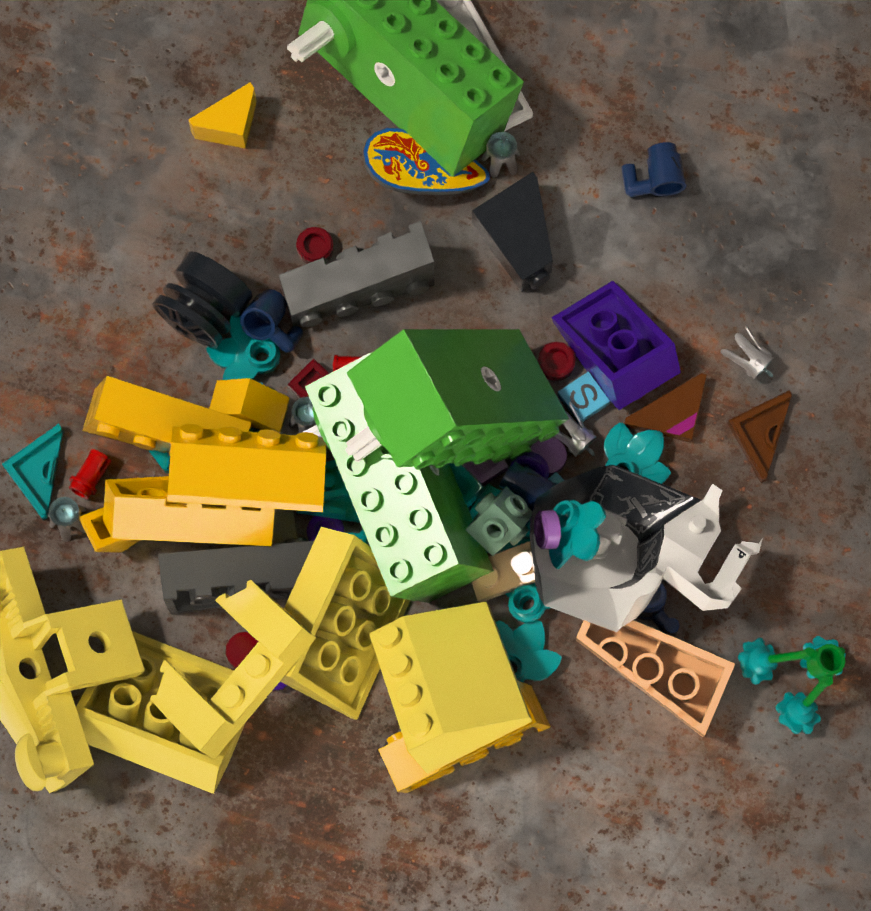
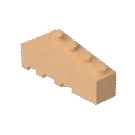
[576,620,735,737]

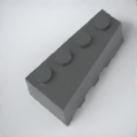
[279,221,435,327]
[158,537,314,615]

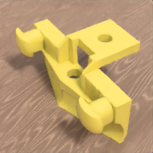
[0,547,145,793]

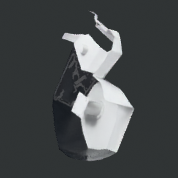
[530,465,762,632]

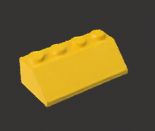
[167,424,326,512]

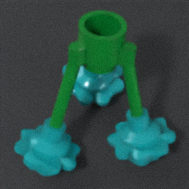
[738,636,846,734]

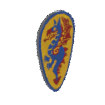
[362,128,490,195]

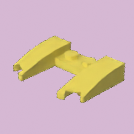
[150,580,316,760]

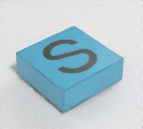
[557,371,610,424]

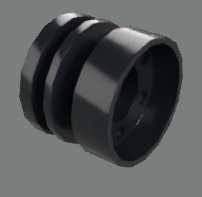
[152,251,253,349]

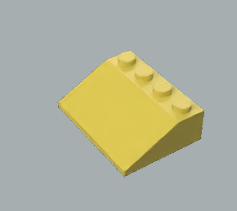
[280,527,410,720]
[369,602,532,774]
[76,631,245,794]

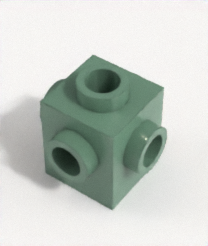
[466,487,532,556]

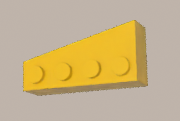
[82,376,251,456]
[103,476,275,546]
[378,680,551,793]

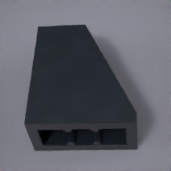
[472,172,553,292]

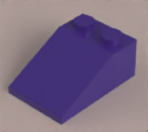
[552,281,681,410]

